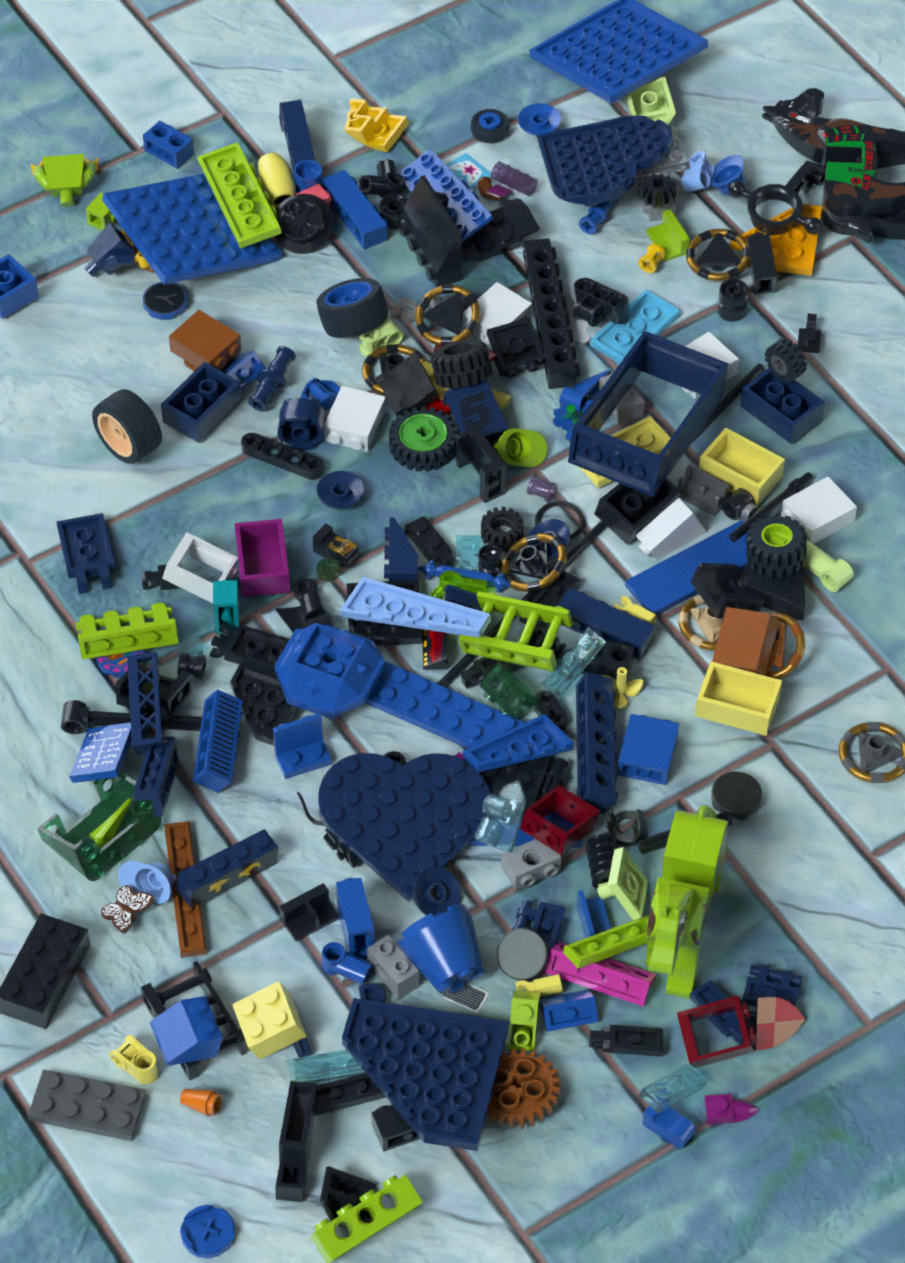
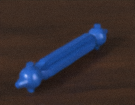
[418,560,510,593]

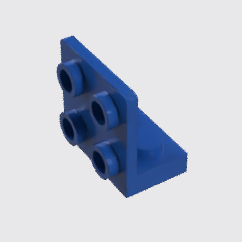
[273,714,332,779]

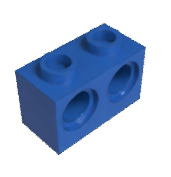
[143,120,194,169]

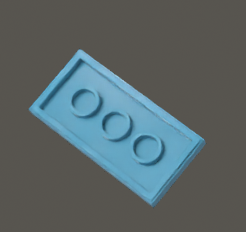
[590,289,681,364]

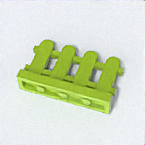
[75,603,179,660]

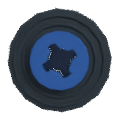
[470,109,509,143]

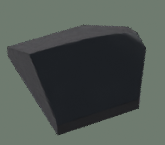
[320,1166,376,1227]

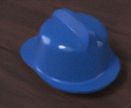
[711,155,746,195]

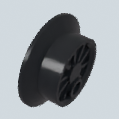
[275,194,334,254]

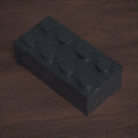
[0,913,91,1029]

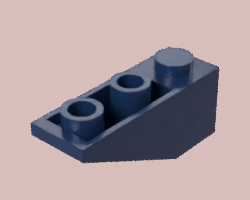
[384,517,418,581]

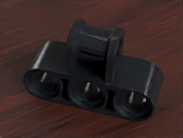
[573,278,631,327]

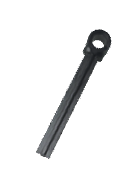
[61,700,202,735]

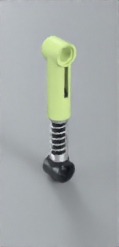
[721,488,854,592]

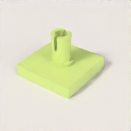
[598,847,648,920]

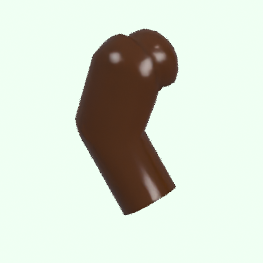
[477,176,503,202]

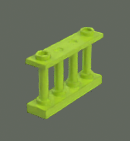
[458,592,573,672]

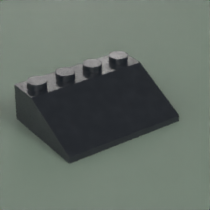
[398,175,462,287]

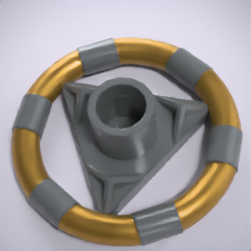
[839,722,905,783]

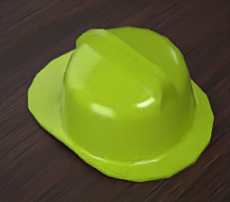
[494,428,548,467]

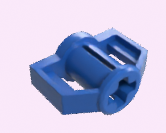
[301,378,341,411]

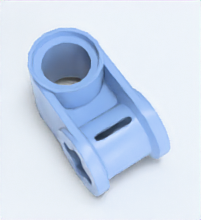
[681,151,716,193]

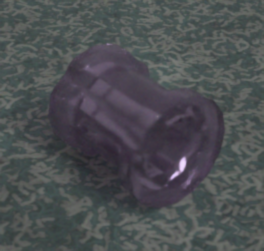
[527,475,557,503]

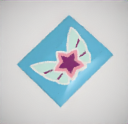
[446,153,493,190]

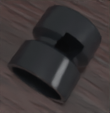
[717,279,749,322]

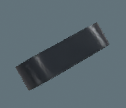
[533,691,567,731]

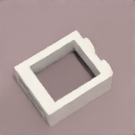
[162,532,238,603]

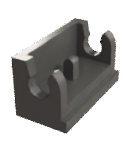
[678,465,730,517]

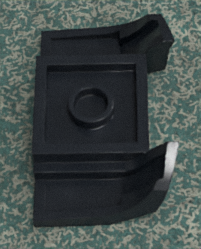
[462,198,540,262]

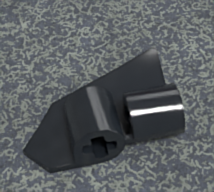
[276,592,333,633]

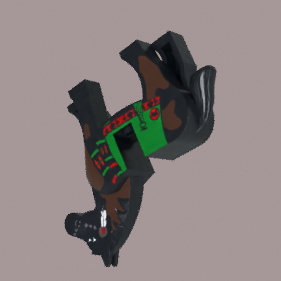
[762,88,905,243]

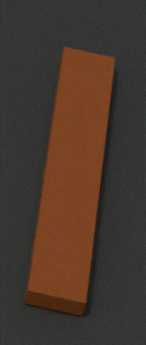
[164,821,206,958]

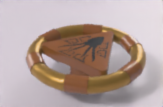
[766,612,805,679]

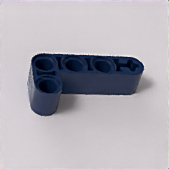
[279,99,315,175]

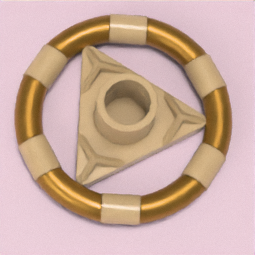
[678,595,723,651]

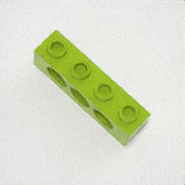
[310,1174,423,1263]

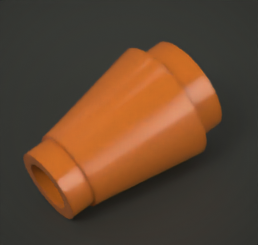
[180,1089,222,1117]

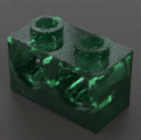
[479,664,539,721]

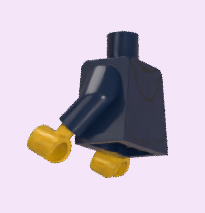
[84,222,150,277]

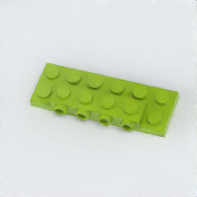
[197,142,281,248]

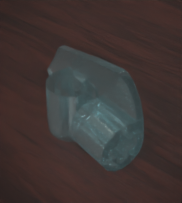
[473,781,526,852]

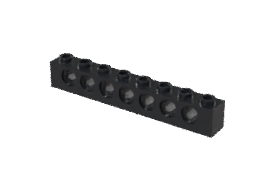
[523,238,580,389]

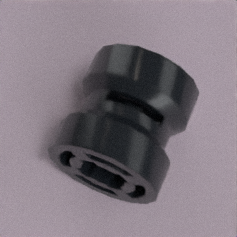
[478,544,502,577]
[177,652,206,680]

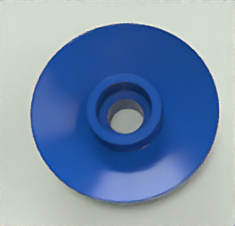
[518,103,561,135]

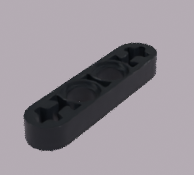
[241,433,324,480]

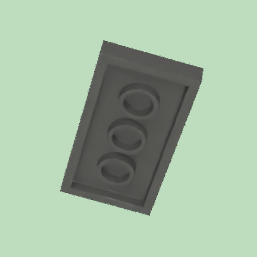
[28,1069,146,1141]

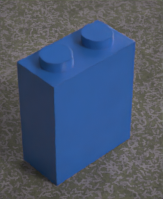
[617,714,679,785]
[336,877,375,959]

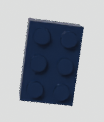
[161,362,242,443]
[740,368,825,444]

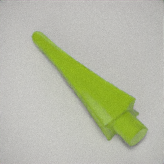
[89,798,132,853]

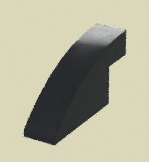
[275,1081,317,1202]

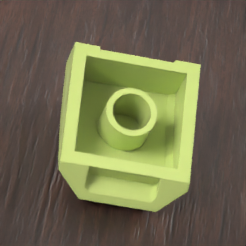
[624,77,676,124]

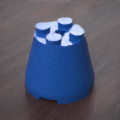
[397,904,485,994]

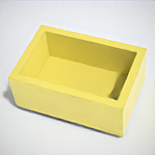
[699,428,785,507]
[695,661,782,736]

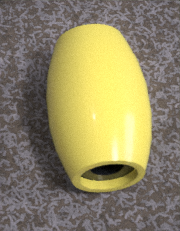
[257,153,296,209]

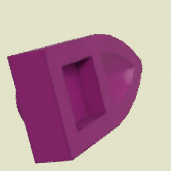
[704,1094,759,1124]

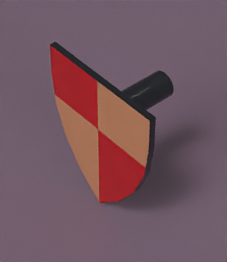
[748,997,805,1050]

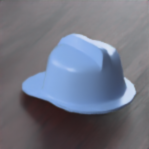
[118,861,177,904]

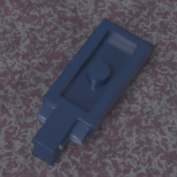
[689,980,744,1045]

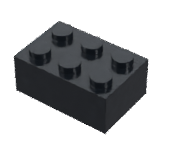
[594,478,681,545]

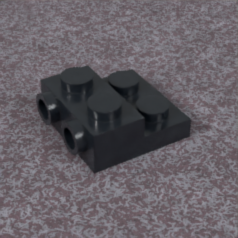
[486,317,545,379]

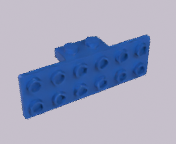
[398,149,493,242]

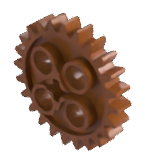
[487,1048,561,1129]

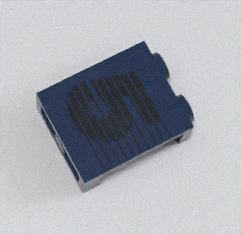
[441,380,508,442]

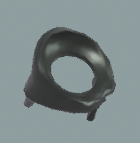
[605,807,647,846]

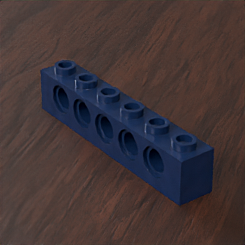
[576,672,618,815]

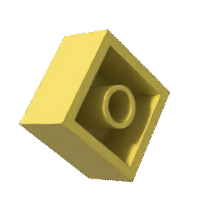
[232,981,307,1060]

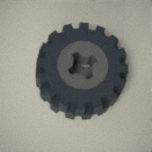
[764,338,807,383]

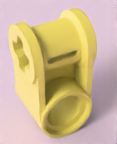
[109,1035,159,1085]

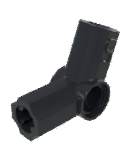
[359,159,404,198]

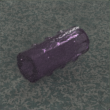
[491,161,538,197]

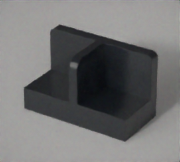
[279,883,339,941]

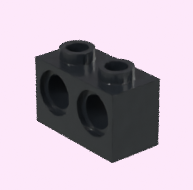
[579,636,635,683]

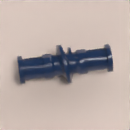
[248,346,296,412]

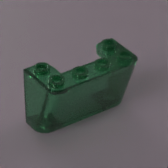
[37,772,161,881]

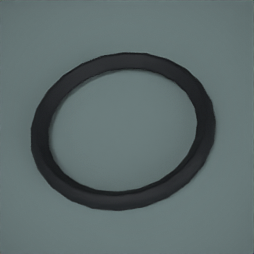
[535,501,585,540]

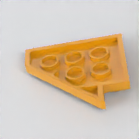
[730,203,822,276]

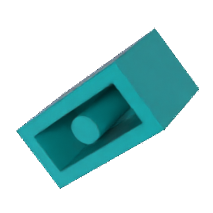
[213,580,240,634]

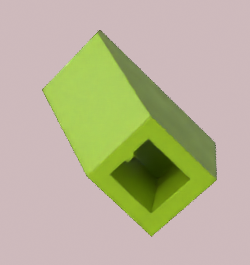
[508,990,540,1052]

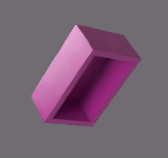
[234,519,290,597]

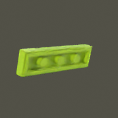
[563,915,649,969]

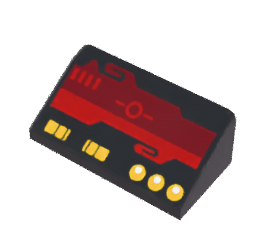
[422,629,447,670]

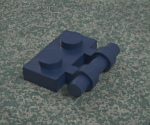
[511,900,565,955]
[742,964,803,1007]

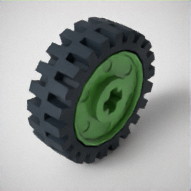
[389,406,458,472]

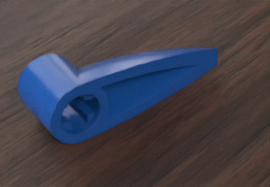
[559,370,611,412]

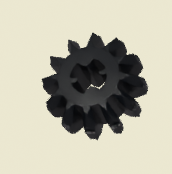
[639,172,677,209]

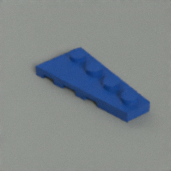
[463,714,574,772]

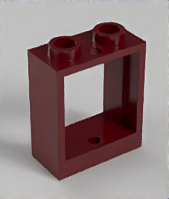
[520,785,600,855]
[677,996,757,1068]

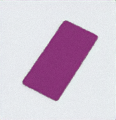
[486,184,512,197]

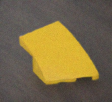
[344,99,409,152]

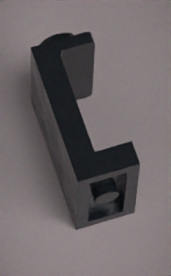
[456,427,505,503]
[690,563,765,618]
[114,661,192,720]

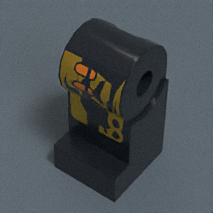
[313,523,360,568]

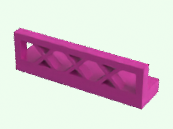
[545,941,657,1006]

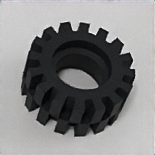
[481,507,524,552]

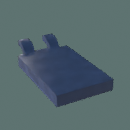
[56,513,116,594]

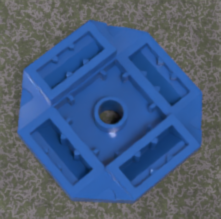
[275,623,385,719]

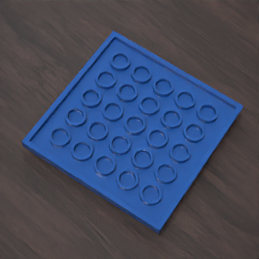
[529,0,709,104]
[102,174,282,285]

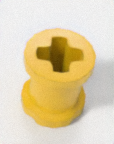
[638,244,666,273]

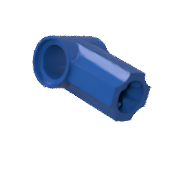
[321,942,373,985]

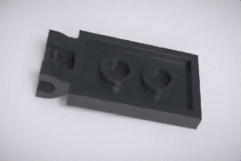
[210,622,290,676]

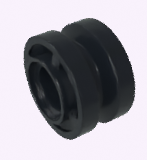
[380,193,408,229]

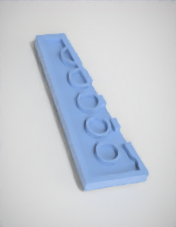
[340,577,491,638]

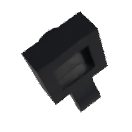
[797,313,822,353]
[142,564,182,590]

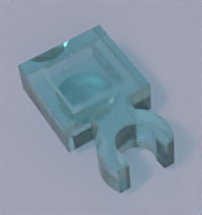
[456,535,480,571]

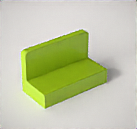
[646,209,690,261]

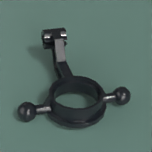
[728,160,826,235]

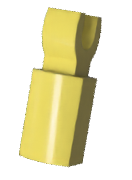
[614,596,657,625]
[515,974,563,997]

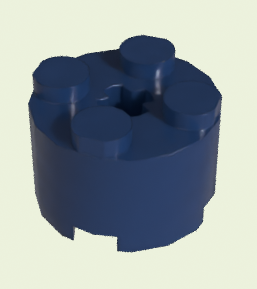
[277,397,326,451]

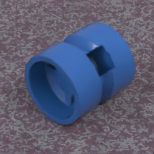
[294,160,322,194]

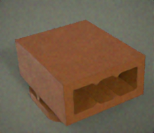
[169,310,241,371]
[712,607,779,676]

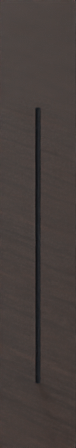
[437,363,765,688]

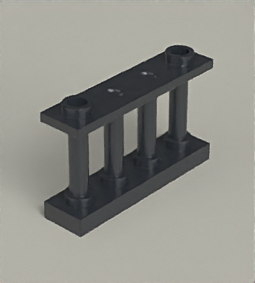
[141,961,246,1081]

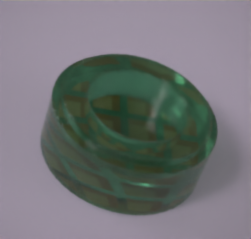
[316,558,340,582]

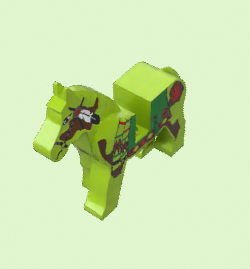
[645,805,728,999]

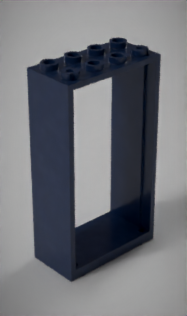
[568,331,729,497]

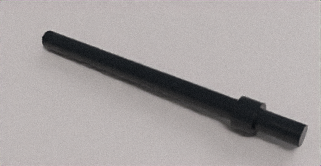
[729,472,813,542]

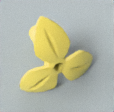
[602,667,644,709]

